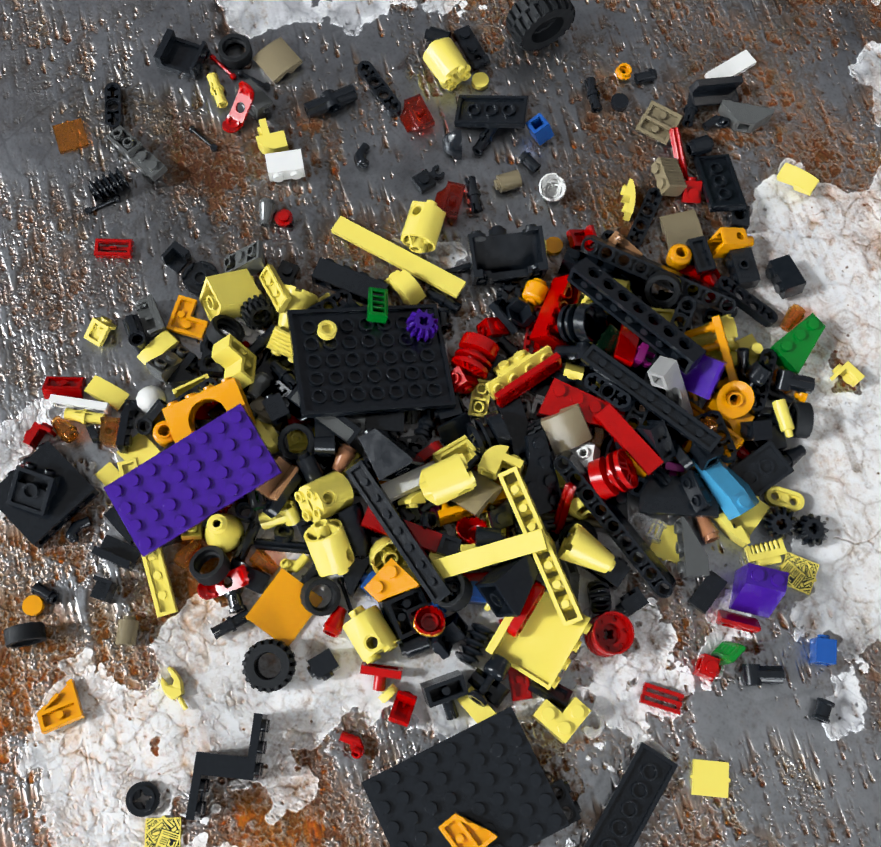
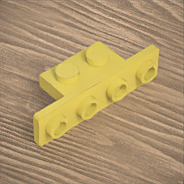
[486,345,553,400]

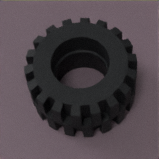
[242,639,297,693]

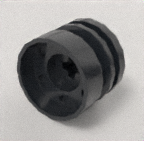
[557,302,607,343]
[465,410,513,459]

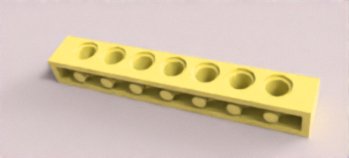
[497,466,584,627]

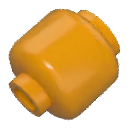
[666,243,692,271]
[522,278,549,307]
[153,420,174,448]

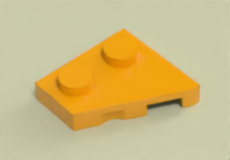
[364,558,420,602]
[36,679,85,734]
[438,813,498,847]

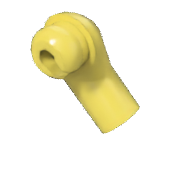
[280,553,310,573]

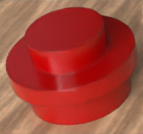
[274,209,293,227]

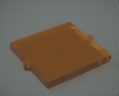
[52,118,90,154]

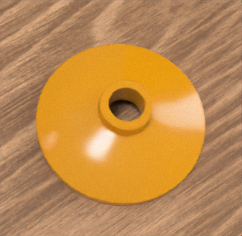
[716,380,754,418]

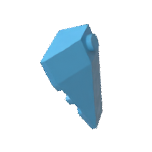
[688,452,759,520]

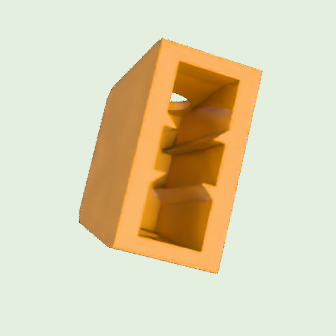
[707,227,754,259]

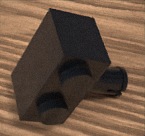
[420,670,469,720]

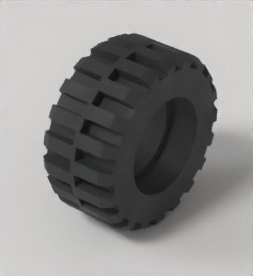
[506,0,575,52]

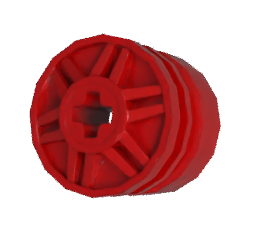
[451,332,500,380]
[587,449,639,500]
[583,611,635,657]

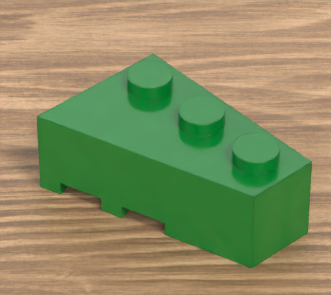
[770,313,826,374]

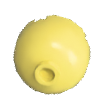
[369,536,408,574]

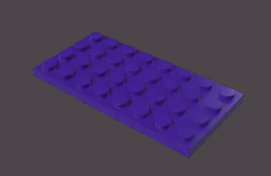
[104,404,282,557]

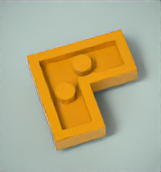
[166,295,209,341]

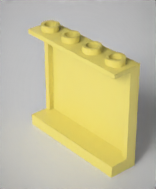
[485,584,593,690]

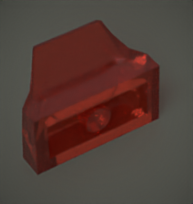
[400,94,435,132]
[435,181,466,220]

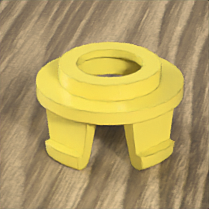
[568,492,591,520]

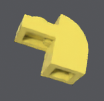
[256,118,289,155]
[384,269,426,305]
[478,445,524,481]

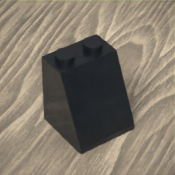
[359,428,425,481]
[475,554,539,617]

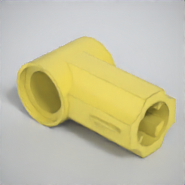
[258,500,301,530]

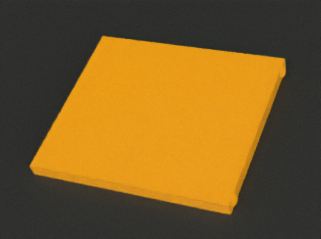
[245,568,323,646]

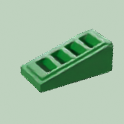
[367,287,388,324]
[711,641,746,666]

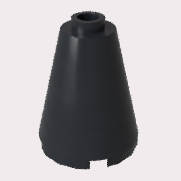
[327,502,372,559]

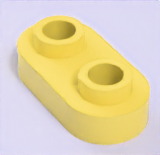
[764,486,805,512]

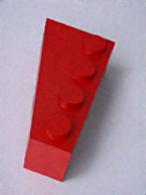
[529,275,580,353]
[537,378,625,429]

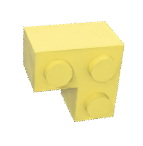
[211,334,257,389]
[531,697,592,744]

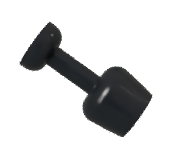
[730,360,772,401]
[468,654,511,707]

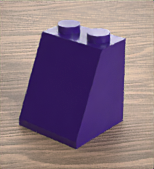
[680,354,727,400]
[729,563,789,618]

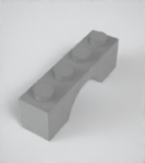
[647,356,694,427]

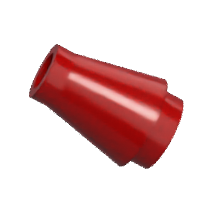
[323,606,347,638]

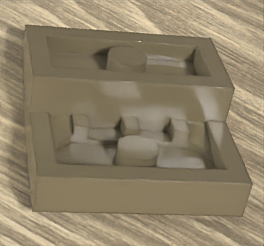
[252,37,303,84]
[635,100,683,145]
[659,209,703,251]
[540,403,593,455]
[451,469,503,517]

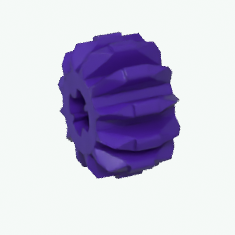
[406,308,438,342]

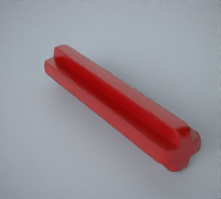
[669,127,688,179]
[551,482,576,535]

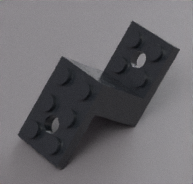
[185,713,270,820]

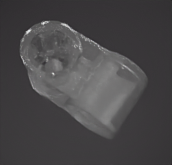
[628,512,667,544]

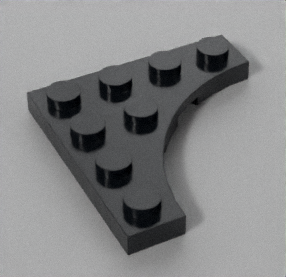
[487,431,562,529]

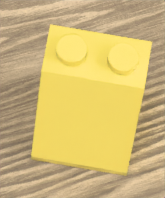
[199,268,262,322]

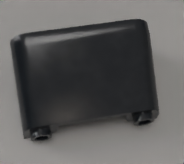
[467,224,549,287]

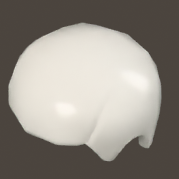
[539,173,567,202]
[136,385,166,415]

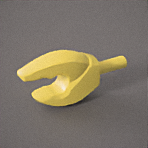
[161,666,188,710]

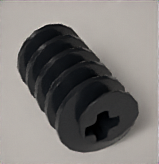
[87,167,130,202]
[455,623,495,669]

